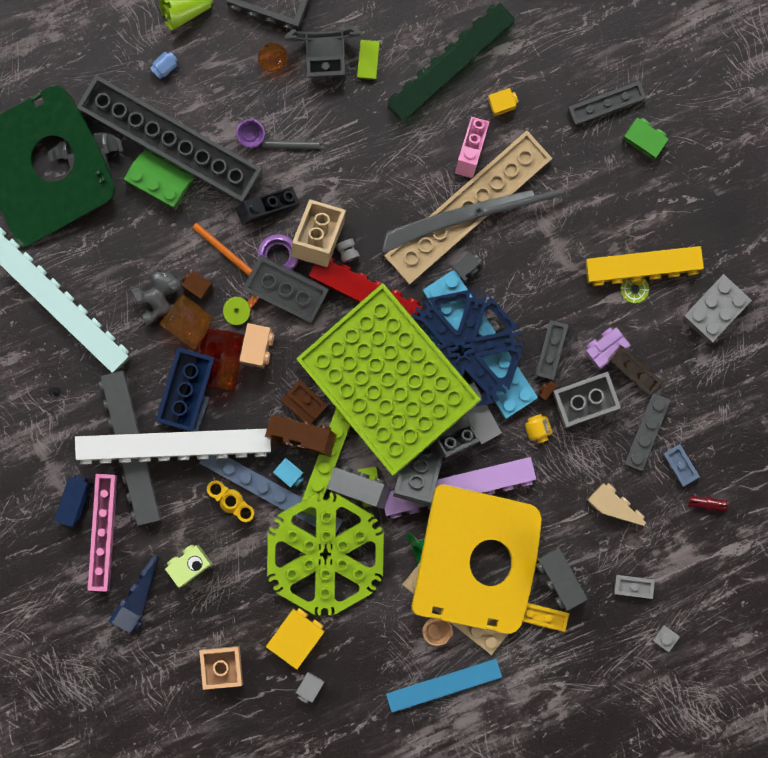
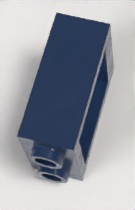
[54,474,92,527]

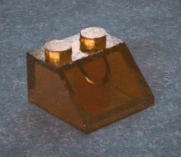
[159,294,213,349]

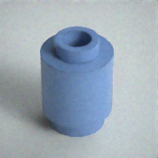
[150,52,178,79]

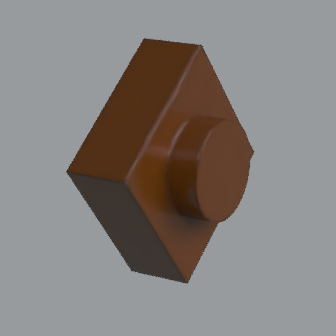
[538,381,557,401]

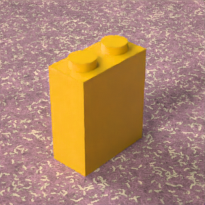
[266,608,325,669]

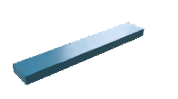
[386,659,502,712]

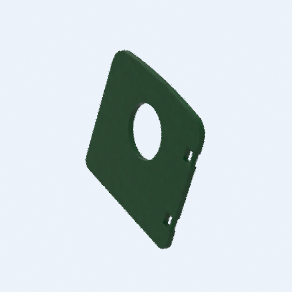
[0,86,115,247]

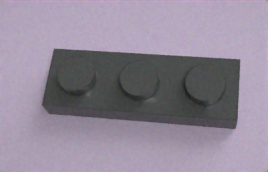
[535,320,568,381]

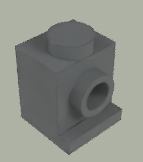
[452,252,482,283]

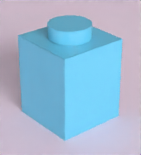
[273,458,304,488]

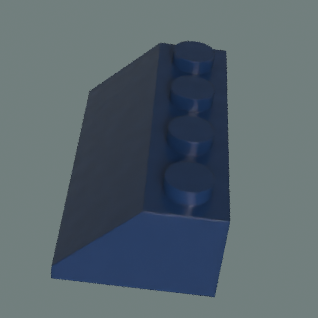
[155,347,215,432]

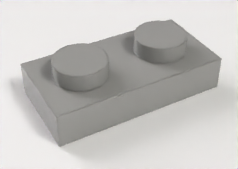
[614,575,655,599]

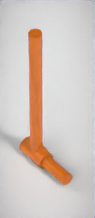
[192,223,260,309]

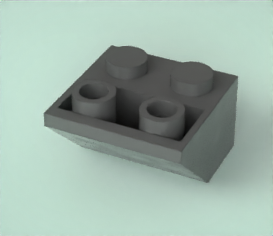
[431,415,480,457]

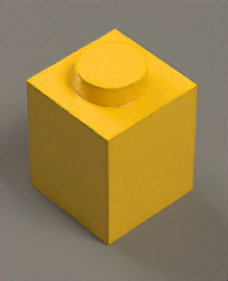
[488,88,518,117]

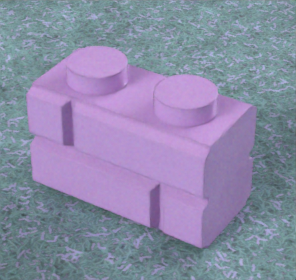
[585,327,631,370]

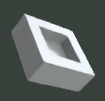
[653,625,680,652]

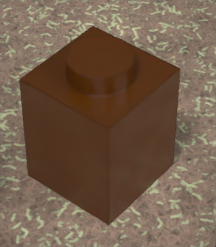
[182,270,213,300]

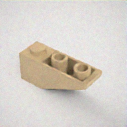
[586,483,646,526]

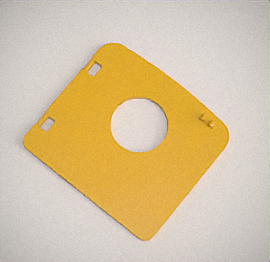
[412,485,541,634]

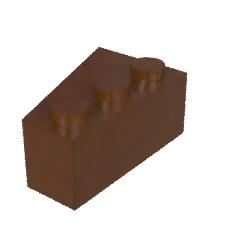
[265,415,337,457]

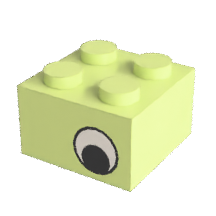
[165,545,213,588]

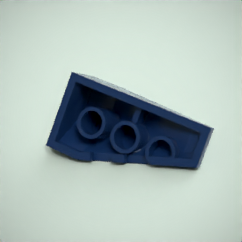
[108,555,159,633]

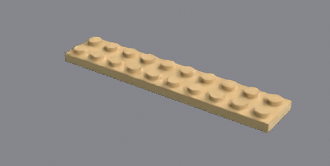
[384,131,552,285]

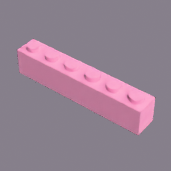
[88,474,118,591]

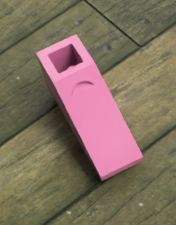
[455,116,489,178]

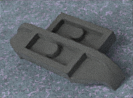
[48,132,123,171]

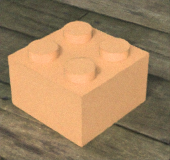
[239,323,275,368]
[199,646,243,690]

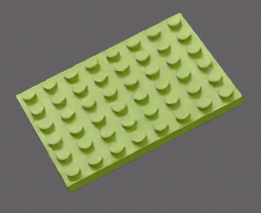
[296,283,482,476]

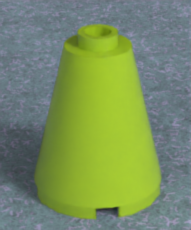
[158,0,213,31]

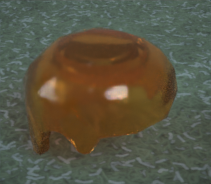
[258,43,287,72]

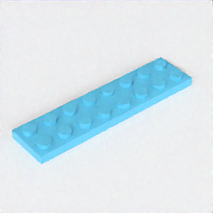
[422,270,538,419]

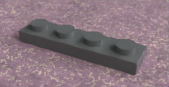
[568,81,646,125]
[624,393,671,471]

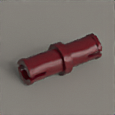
[688,495,729,512]

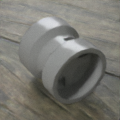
[336,238,360,263]

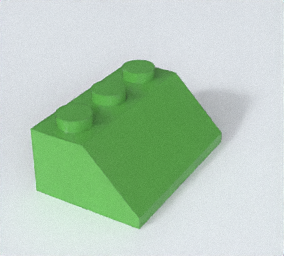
[124,149,194,210]

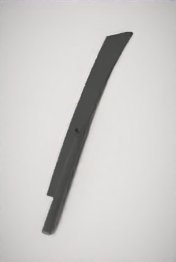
[382,188,564,254]

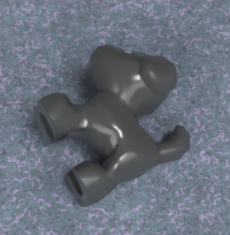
[131,270,183,326]

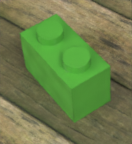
[622,118,668,161]

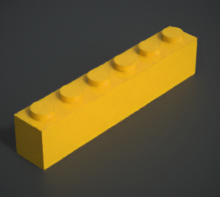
[585,246,704,286]

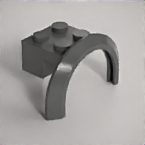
[285,26,362,78]

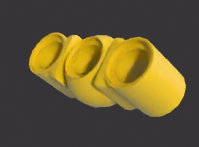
[207,480,255,522]

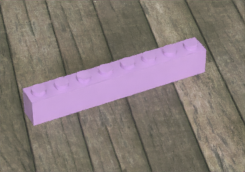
[384,457,536,519]

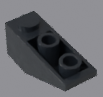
[235,186,299,226]

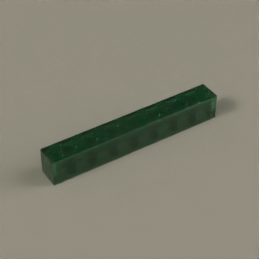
[388,3,515,123]

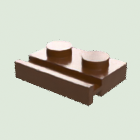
[281,380,328,423]

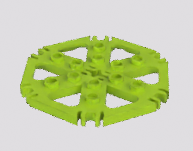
[267,492,384,615]

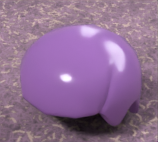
[236,119,265,148]

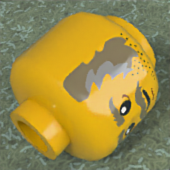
[525,414,553,443]

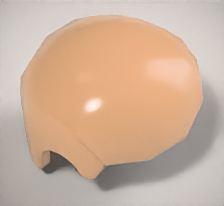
[422,618,453,646]

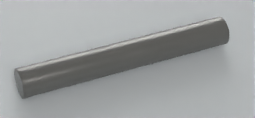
[262,140,320,149]

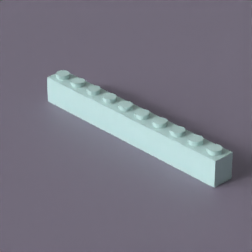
[0,227,130,373]

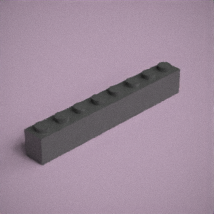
[99,371,162,526]

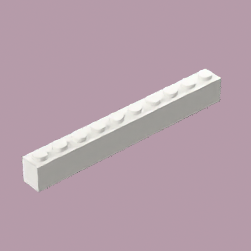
[75,429,271,464]

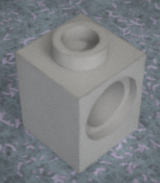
[296,672,325,703]

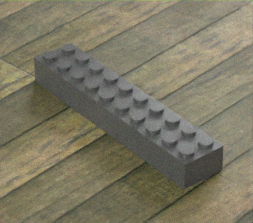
[77,75,263,203]

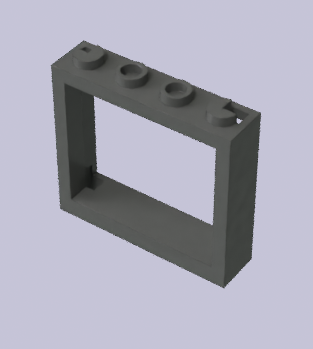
[226,0,309,30]

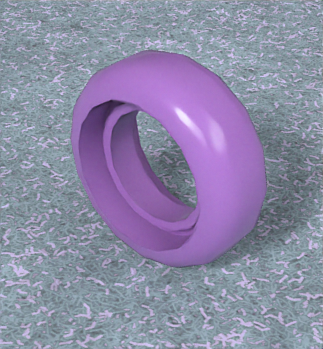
[257,234,299,270]

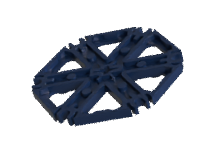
[412,289,523,407]

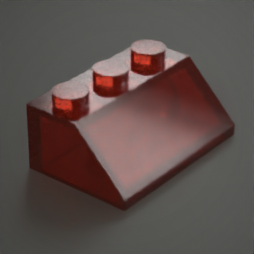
[199,329,245,392]

